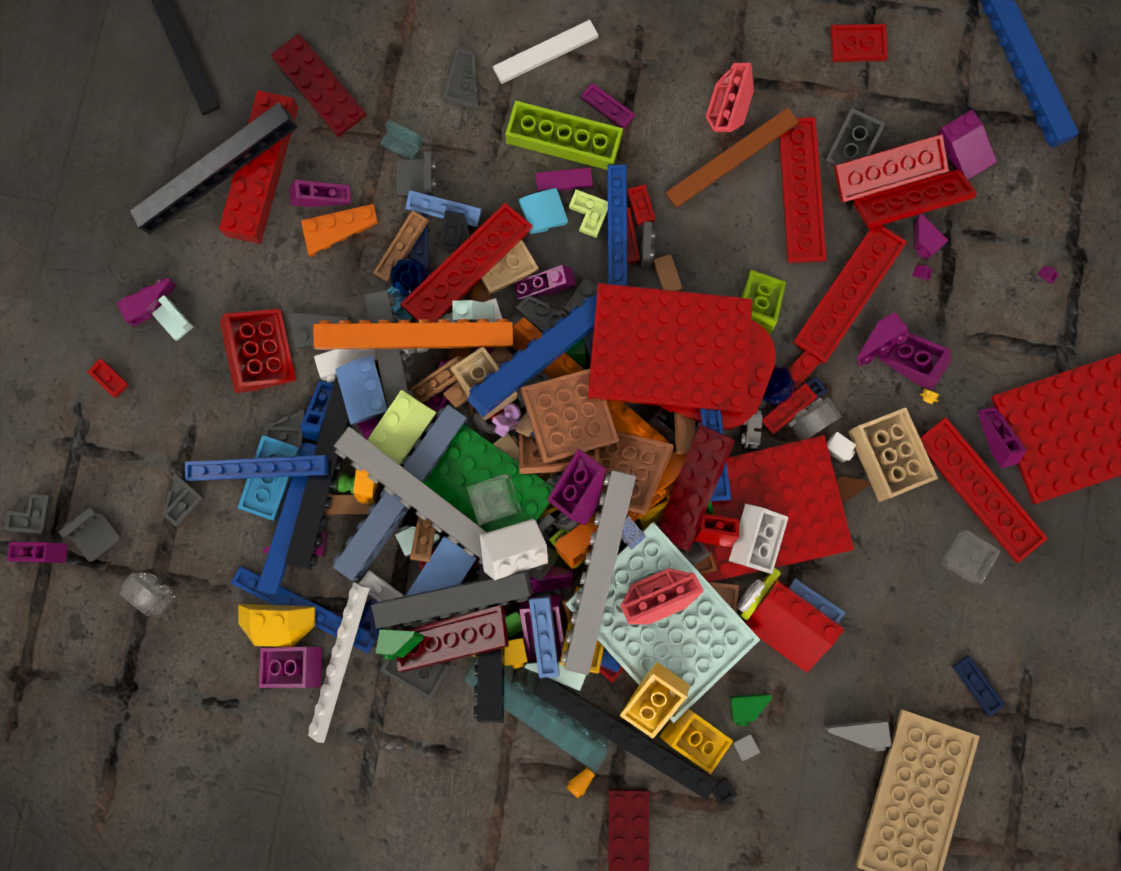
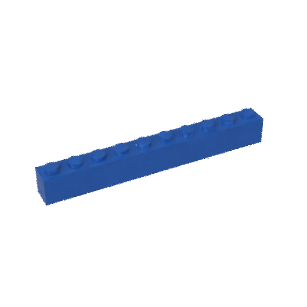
[980,0,1079,148]
[467,282,614,417]

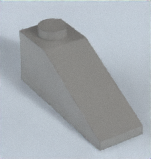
[824,720,891,751]

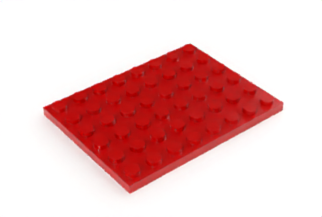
[588,283,753,414]
[991,353,1121,504]
[702,435,854,582]

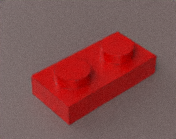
[627,184,656,226]
[780,351,820,391]
[87,358,129,398]

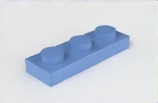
[789,578,846,623]

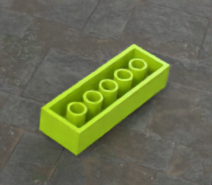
[505,100,623,170]

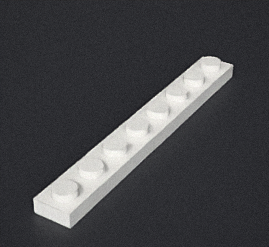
[308,582,370,743]

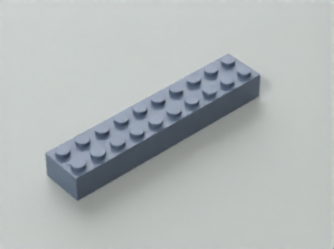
[333,405,470,581]

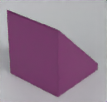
[912,265,932,281]
[1037,266,1059,284]

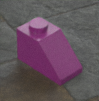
[913,214,949,261]

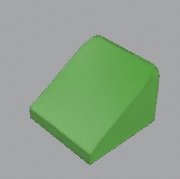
[505,611,523,637]

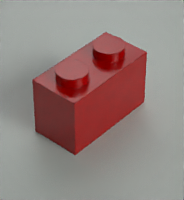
[694,514,739,547]

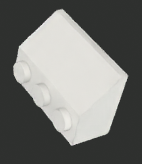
[729,504,788,574]
[480,519,548,580]

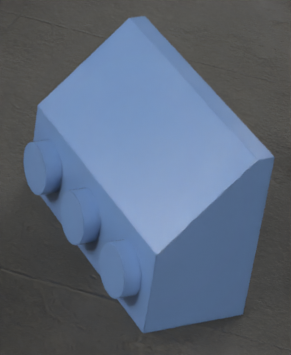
[335,356,388,425]

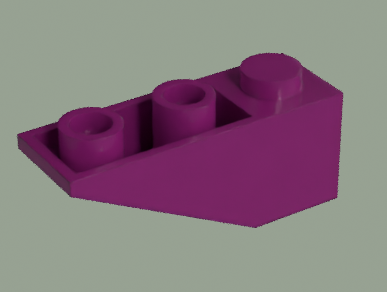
[514,265,576,301]
[117,278,176,327]
[857,312,908,367]

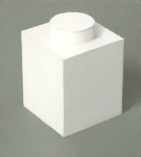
[827,432,856,463]

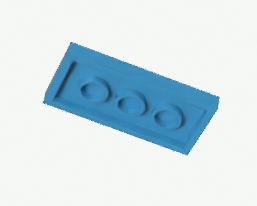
[238,435,300,521]

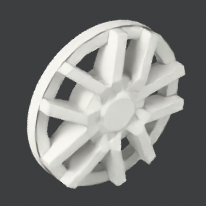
[737,579,765,613]

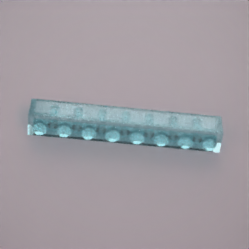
[463,660,609,772]

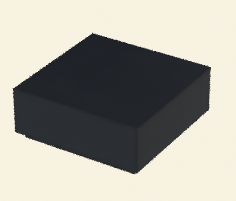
[712,777,737,806]

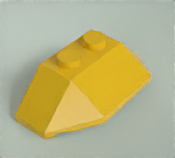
[238,604,315,647]

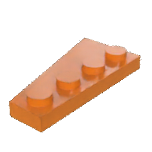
[301,204,379,257]

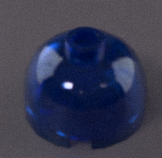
[390,258,429,297]
[762,366,795,405]

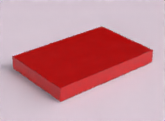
[830,24,888,62]

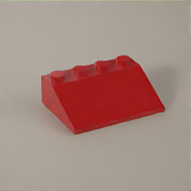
[220,309,296,393]
[745,579,845,673]

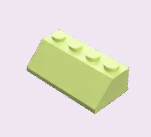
[367,390,437,466]

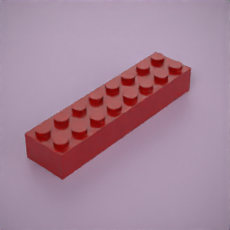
[219,90,298,244]

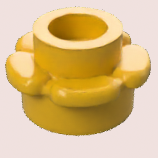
[920,389,939,404]

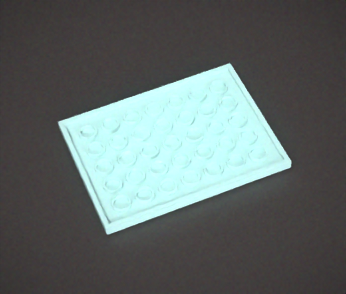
[565,522,760,723]

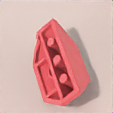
[706,63,754,132]
[620,569,704,625]

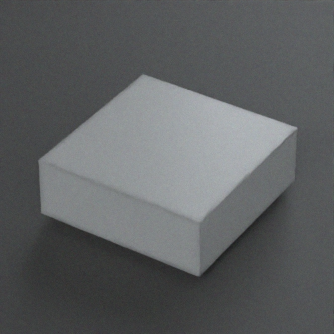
[733,734,760,762]

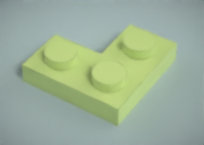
[569,190,608,238]

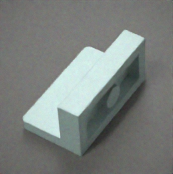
[152,295,194,341]

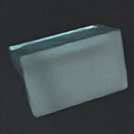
[381,119,423,160]

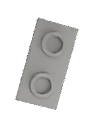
[740,410,763,449]

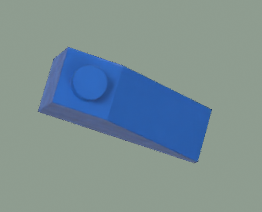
[301,380,333,441]

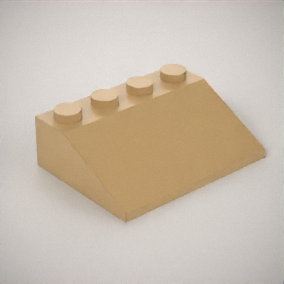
[848,408,938,502]

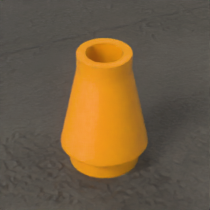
[566,767,595,798]

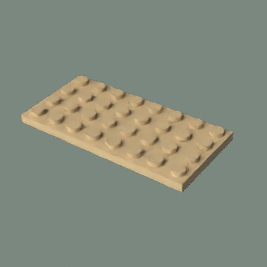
[855,709,980,871]

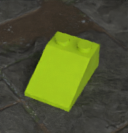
[741,270,786,335]

